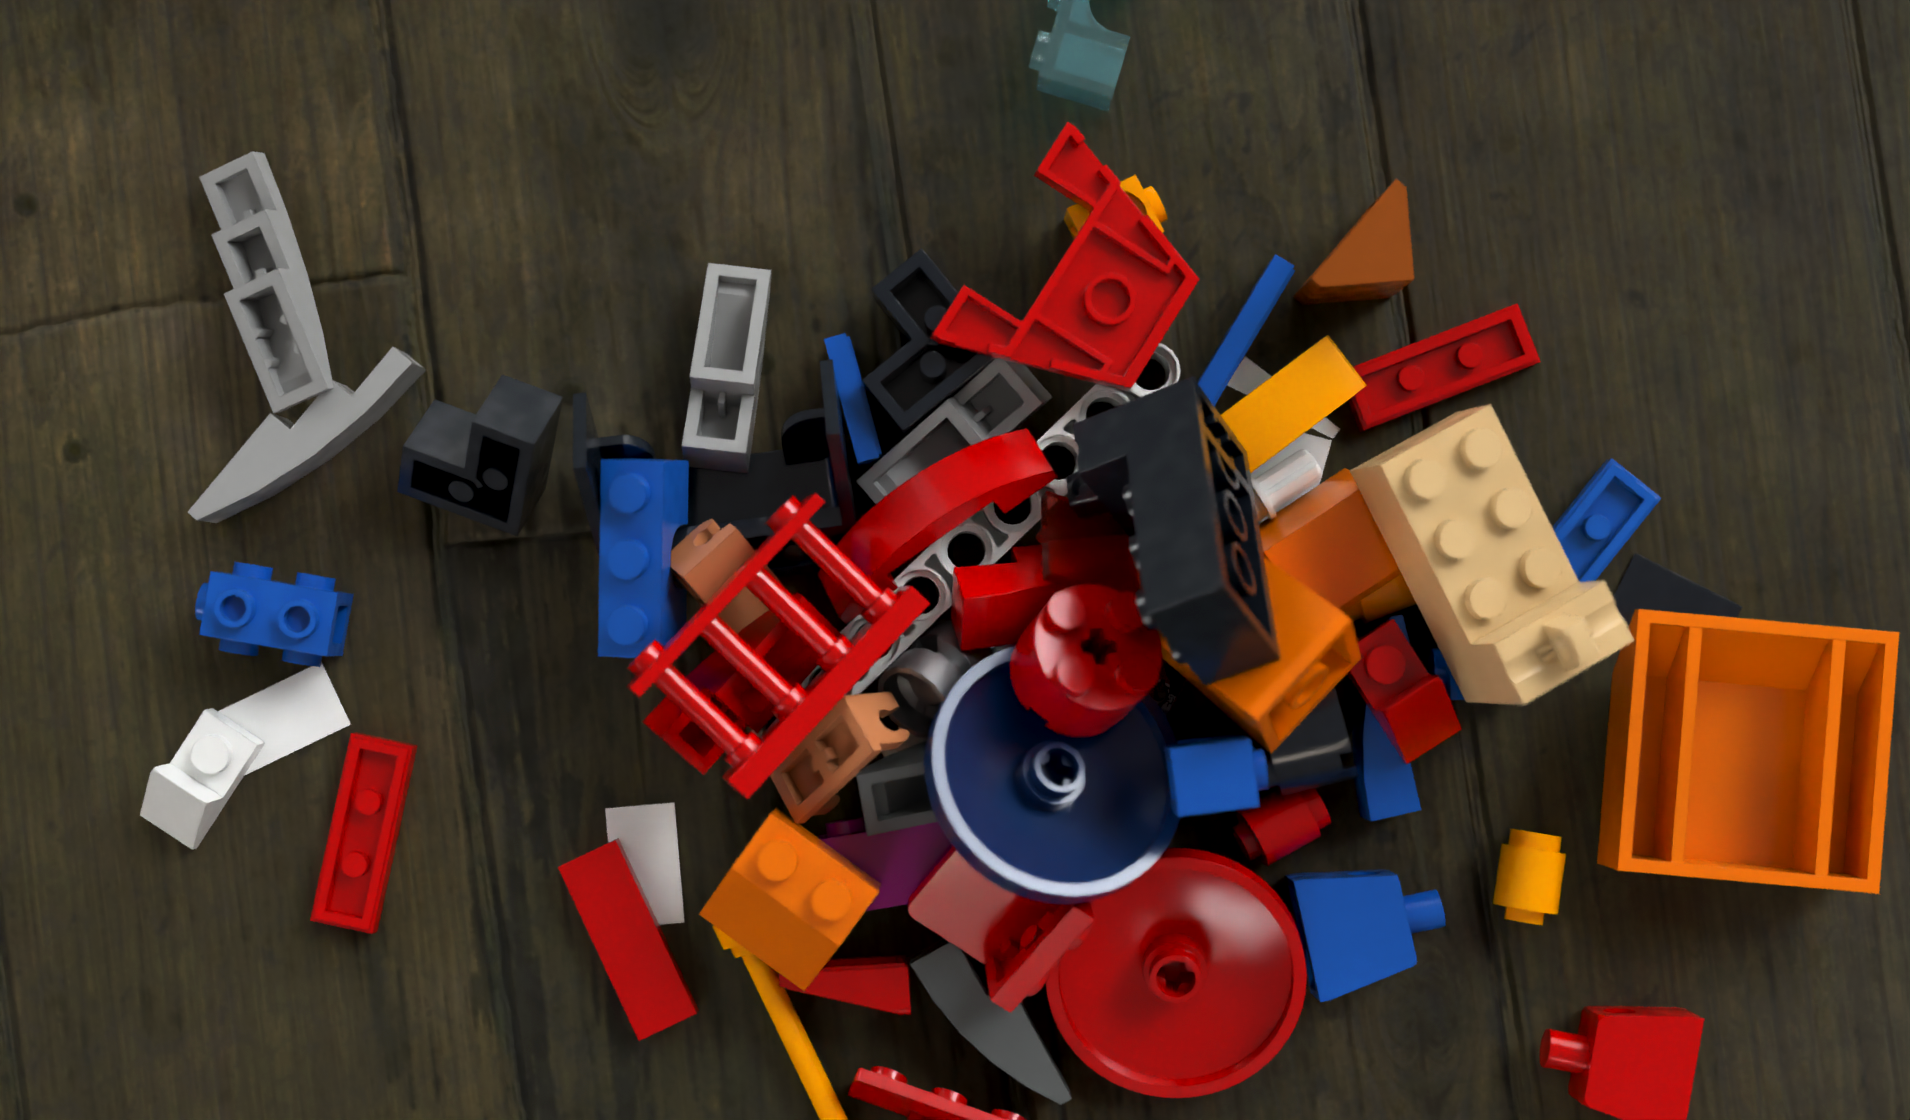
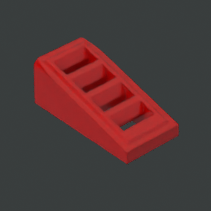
[778,955,912,1015]

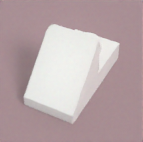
[140,708,265,850]

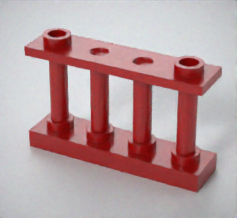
[626,493,930,799]

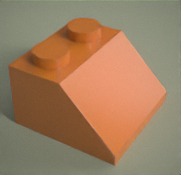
[699,807,881,991]

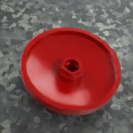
[1046,848,1307,1098]

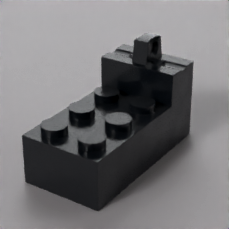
[1066,376,1281,686]

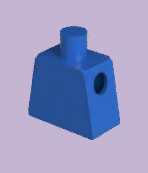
[1285,869,1446,1003]

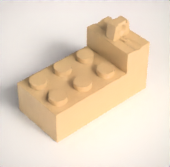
[1350,404,1634,705]

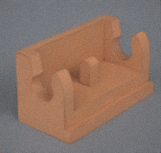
[670,519,783,634]
[770,691,910,824]

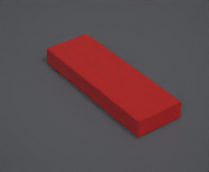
[1348,303,1541,432]
[310,732,418,934]
[558,838,699,1041]

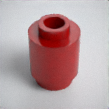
[1231,786,1331,866]

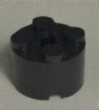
[1258,687,1359,796]

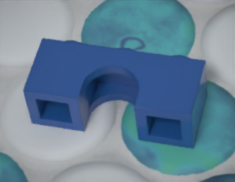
[598,458,689,658]
[1164,731,1268,817]

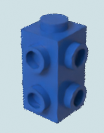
[195,561,354,667]

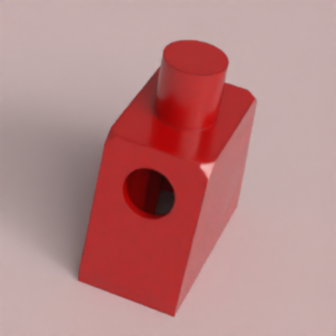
[1539,1006,1705,1120]

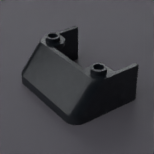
[573,359,857,588]

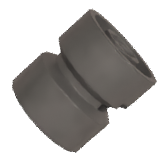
[878,619,993,738]

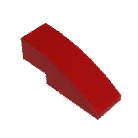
[951,538,1137,651]
[642,593,841,775]

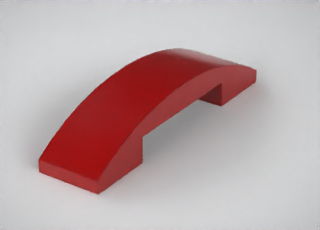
[818,428,1058,624]

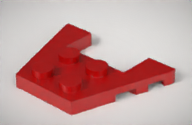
[931,122,1200,391]

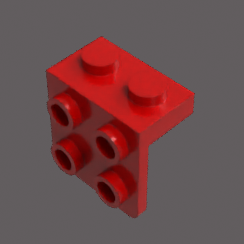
[907,847,1095,1013]

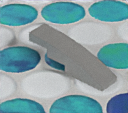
[199,151,334,413]
[187,347,426,523]

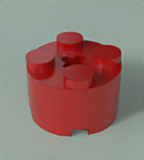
[1010,584,1162,737]

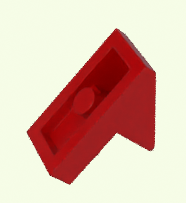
[1347,619,1462,764]

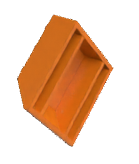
[1597,609,1899,894]

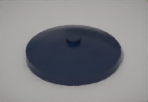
[924,646,1180,904]

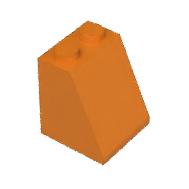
[1156,558,1361,754]

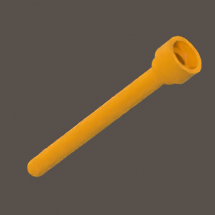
[712,925,848,1120]

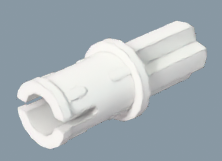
[1251,449,1322,521]

